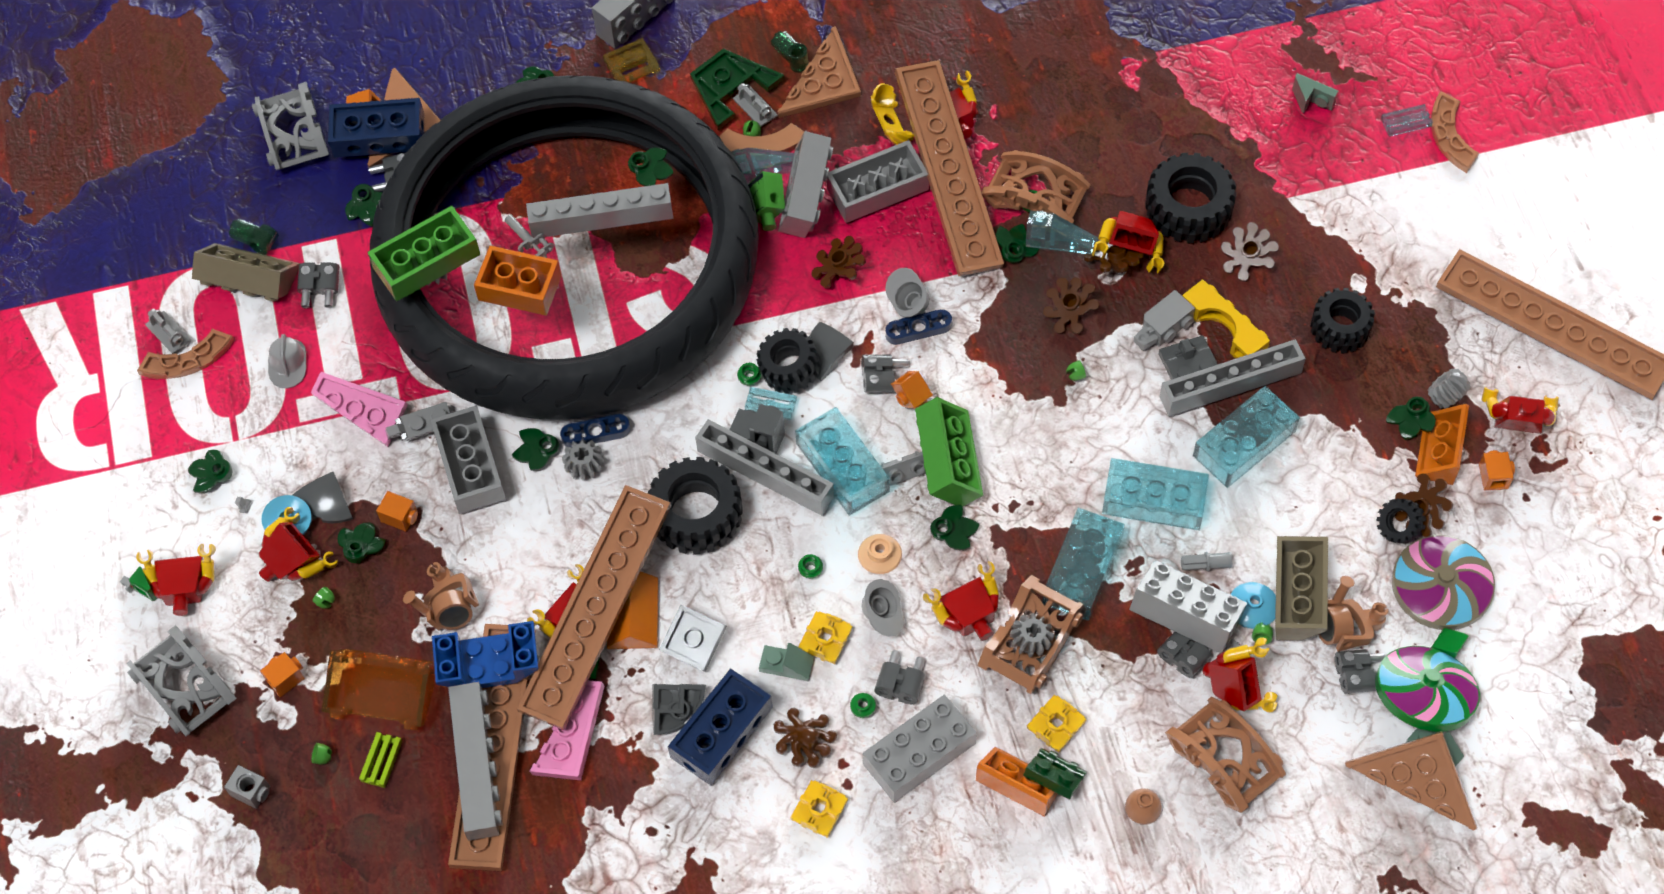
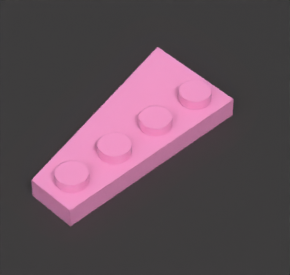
[311,372,408,447]
[530,680,604,780]

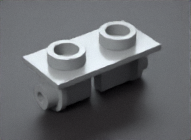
[733,83,778,127]
[145,309,192,354]
[877,451,926,487]

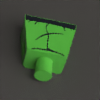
[748,171,785,231]

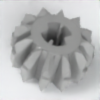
[1428,369,1471,408]
[562,438,604,481]
[1010,613,1054,658]

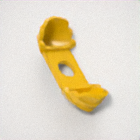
[871,83,915,145]

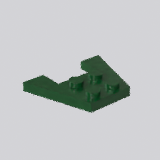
[690,49,785,131]

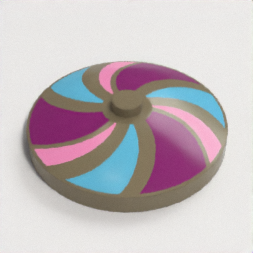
[1392,535,1495,630]

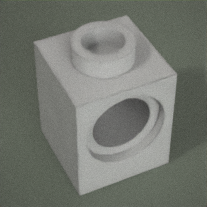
[224,765,270,809]

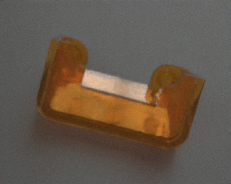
[321,649,436,730]

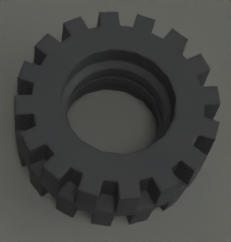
[1376,498,1426,544]

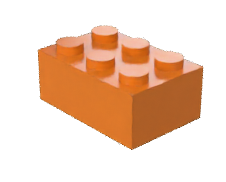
[474,245,562,316]

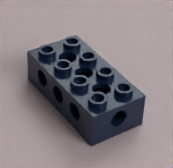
[328,98,425,157]
[668,668,773,786]

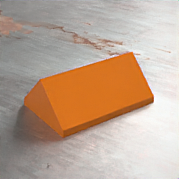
[1415,404,1469,485]
[607,571,658,650]
[976,747,1057,817]

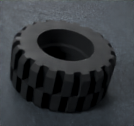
[1145,153,1236,243]
[648,457,743,555]

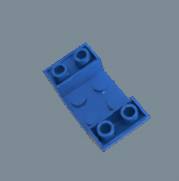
[432,621,539,688]

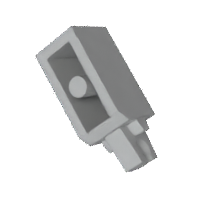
[1133,290,1195,350]

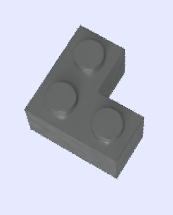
[729,404,785,454]

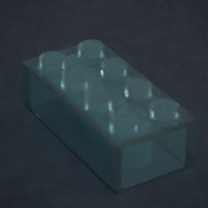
[1193,386,1300,488]
[795,407,890,516]
[1102,458,1209,531]
[1042,508,1125,621]

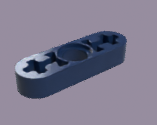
[885,309,952,345]
[560,414,630,447]

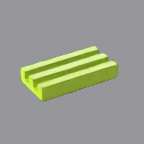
[359,732,402,788]

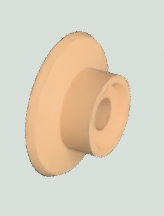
[858,534,902,574]

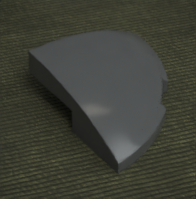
[810,322,854,381]
[292,471,353,523]
[652,684,706,735]

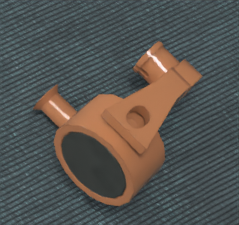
[403,562,479,631]
[1318,576,1389,652]

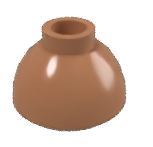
[1125,788,1162,824]

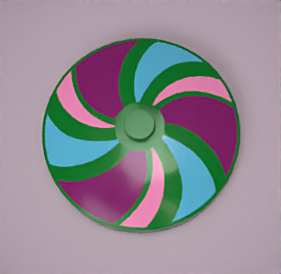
[1375,646,1480,732]

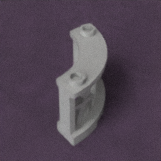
[252,82,329,171]
[126,625,237,736]

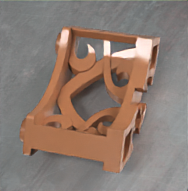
[981,150,1091,231]
[977,575,1084,694]
[1165,697,1286,813]

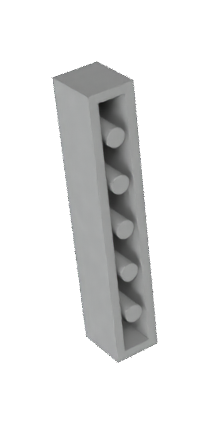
[526,183,673,238]
[1159,339,1306,417]
[695,419,834,516]
[448,682,503,841]

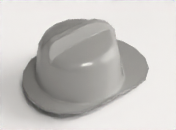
[885,268,930,318]
[268,334,306,389]
[861,579,903,636]

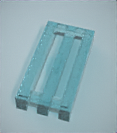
[1381,104,1433,136]
[745,387,797,420]

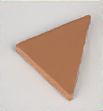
[778,26,861,118]
[367,68,440,167]
[1345,732,1477,830]

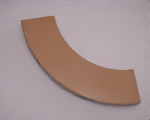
[1431,91,1479,173]
[719,123,804,160]
[137,329,235,379]

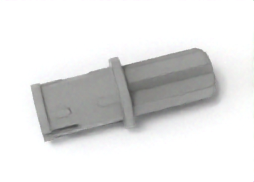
[1181,552,1232,571]

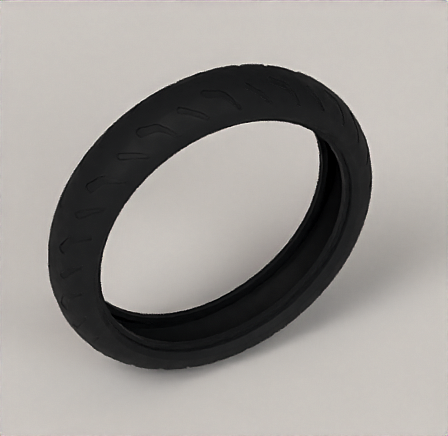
[370,75,759,420]

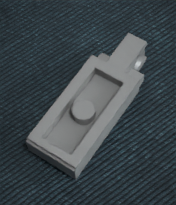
[385,402,450,441]

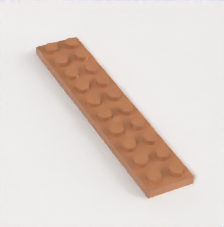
[895,60,1004,277]
[1436,249,1664,400]
[517,485,671,730]
[448,624,536,871]

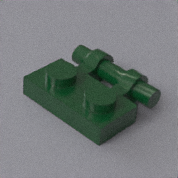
[1023,748,1087,800]

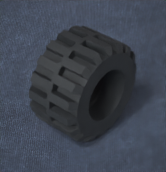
[1310,288,1375,353]
[756,328,821,394]

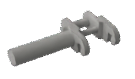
[505,215,554,258]

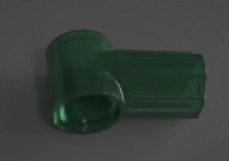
[771,30,809,73]
[229,219,279,255]

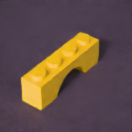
[1182,279,1270,358]

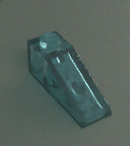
[731,147,794,184]
[1026,211,1098,255]

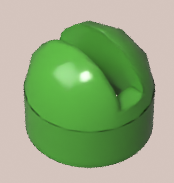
[743,120,761,136]
[1066,360,1086,381]
[312,586,335,609]
[1252,622,1273,644]
[311,743,332,765]

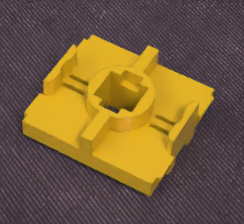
[798,611,853,664]
[1027,695,1086,753]
[790,780,848,838]

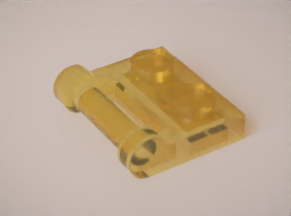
[603,38,661,83]

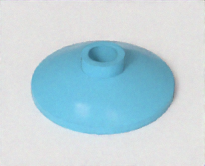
[261,495,312,535]
[1230,582,1276,629]

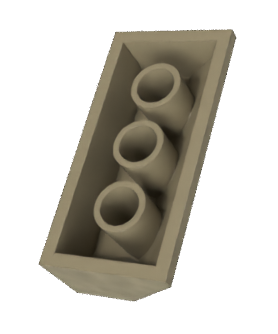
[191,243,300,301]
[1275,536,1328,641]

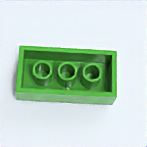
[368,206,481,302]
[915,397,984,507]

